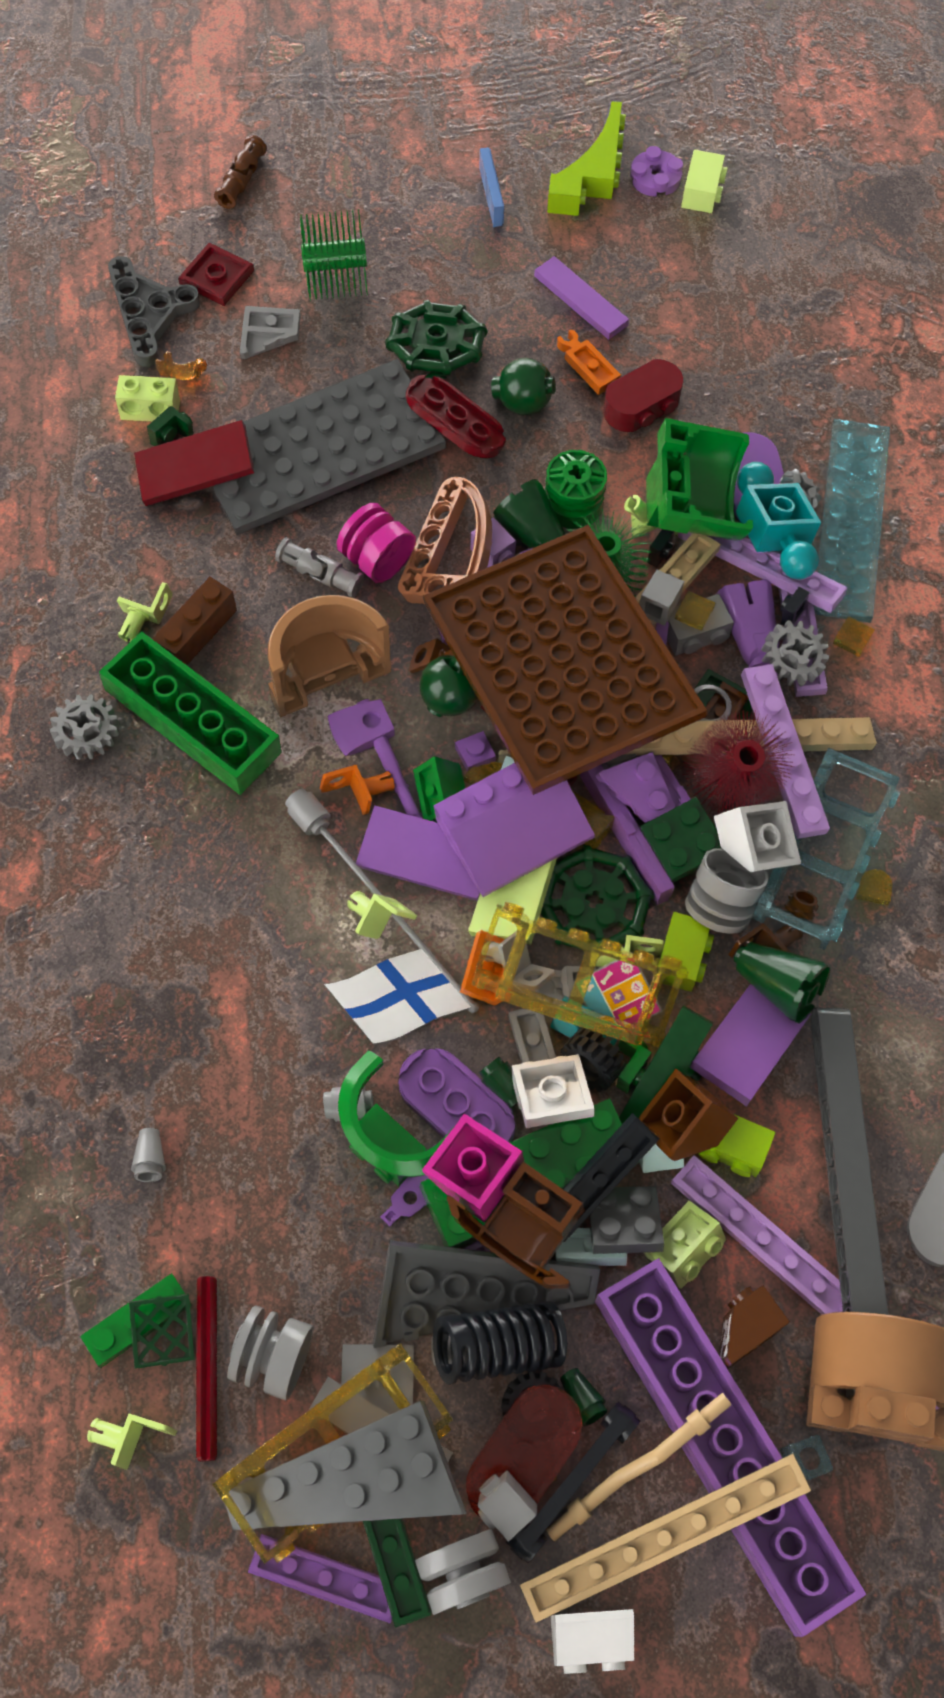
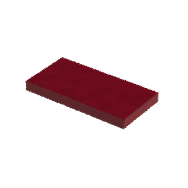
[134,420,255,506]

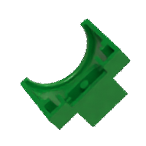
[646,418,753,541]

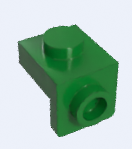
[616,1034,652,1094]

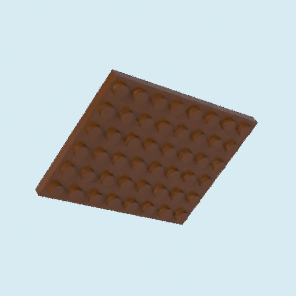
[423,525,707,795]

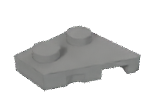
[240,306,301,359]

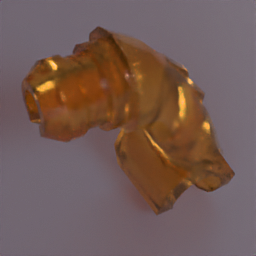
[155,351,207,380]

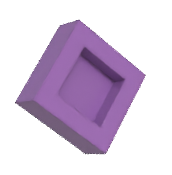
[455,731,496,772]

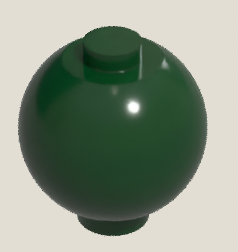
[491,357,556,415]
[419,655,478,717]

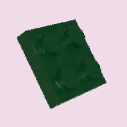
[640,797,721,883]

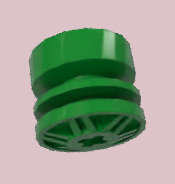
[545,450,607,529]

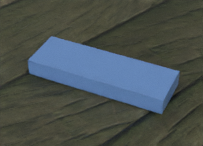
[479,147,504,227]

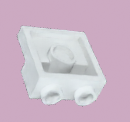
[512,1054,594,1128]

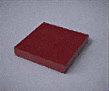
[178,243,254,306]

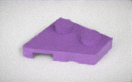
[595,752,675,823]

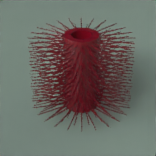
[683,710,795,815]

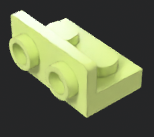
[644,1201,726,1289]

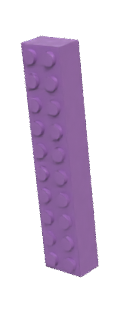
[595,1258,867,1637]

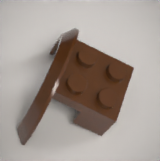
[446,1162,584,1289]

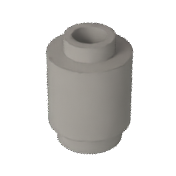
[323,1086,374,1122]

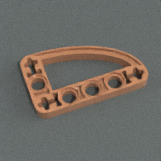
[398,477,492,604]

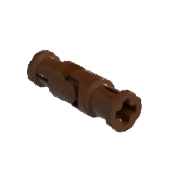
[214,135,267,209]

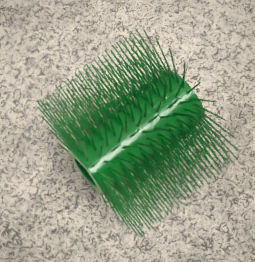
[300,209,368,301]
[566,509,651,597]

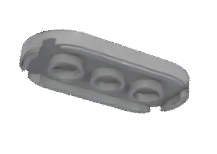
[906,1151,944,1267]

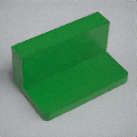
[413,756,465,823]

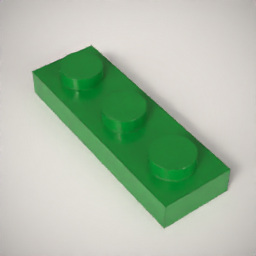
[80,1273,192,1368]

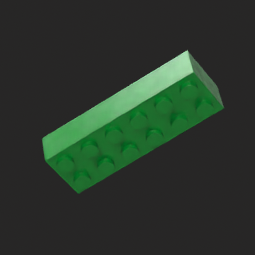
[99,631,282,795]
[419,1098,640,1248]

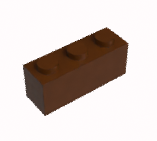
[152,576,237,665]

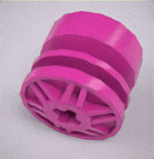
[337,503,416,583]

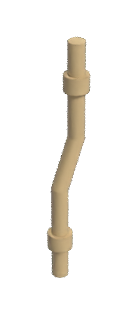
[546,1392,732,1541]

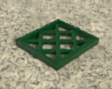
[129,1293,195,1369]

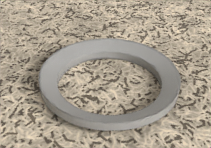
[694,685,732,721]

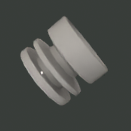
[685,848,769,934]
[227,1305,314,1401]

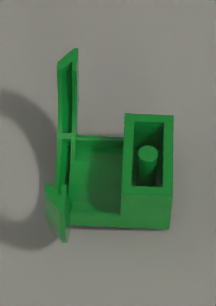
[338,1050,454,1187]

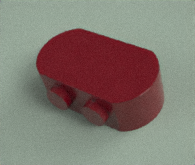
[603,359,683,432]

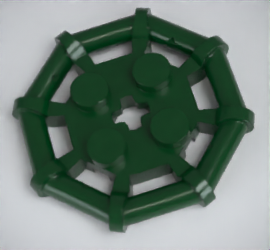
[385,299,488,376]
[540,844,654,956]

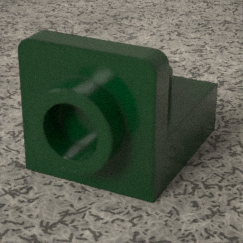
[147,406,194,446]

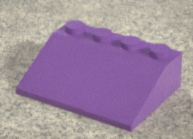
[434,763,595,897]

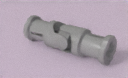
[275,537,364,598]

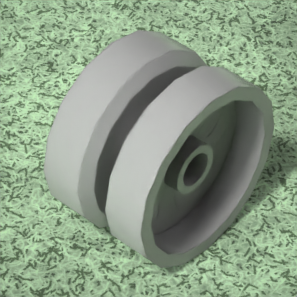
[415,1529,512,1615]

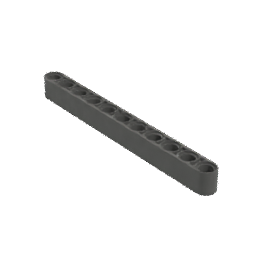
[811,1007,888,1315]

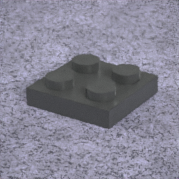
[589,1186,664,1254]

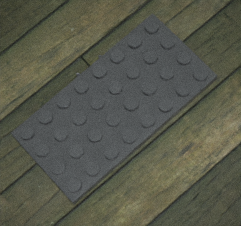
[212,359,446,535]

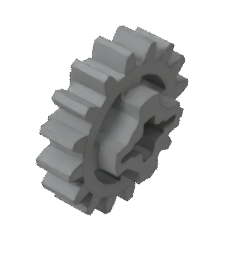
[761,620,829,686]
[50,694,119,760]

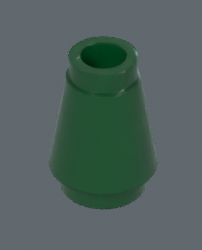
[478,1056,518,1108]
[560,1368,608,1427]

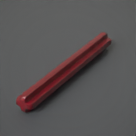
[196,1276,217,1462]

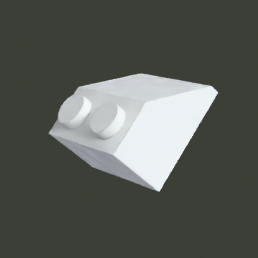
[714,801,801,872]
[551,1609,634,1674]

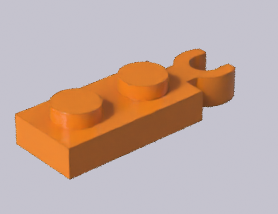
[557,329,621,395]

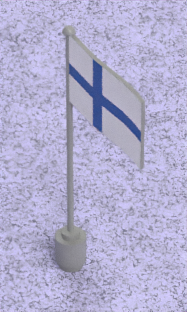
[285,788,480,1045]

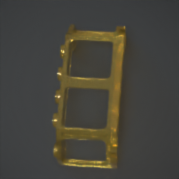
[471,902,689,1047]
[212,1342,453,1564]

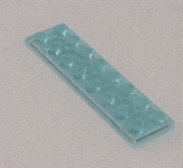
[814,419,890,623]

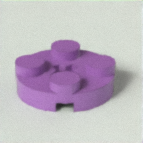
[630,146,683,196]

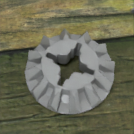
[780,469,821,509]

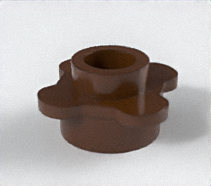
[784,889,819,920]

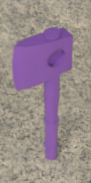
[327,699,422,818]

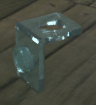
[780,1435,833,1481]

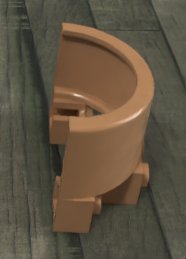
[268,595,391,718]
[806,1312,944,1451]

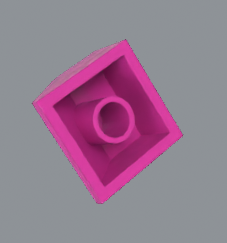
[422,1113,525,1222]

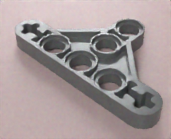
[108,256,200,367]

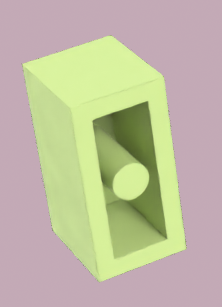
[681,150,728,213]

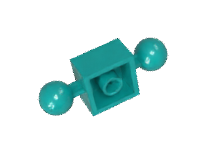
[736,461,821,580]

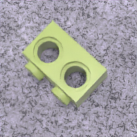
[115,375,180,422]

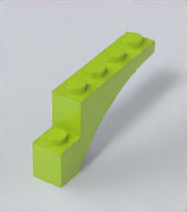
[547,101,626,216]

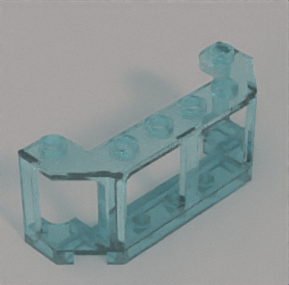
[752,748,901,950]

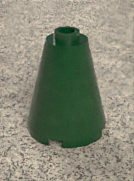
[493,479,565,548]
[734,942,831,1023]

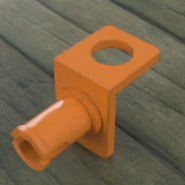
[320,765,395,815]

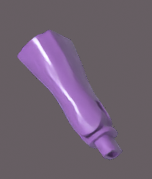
[715,579,780,675]

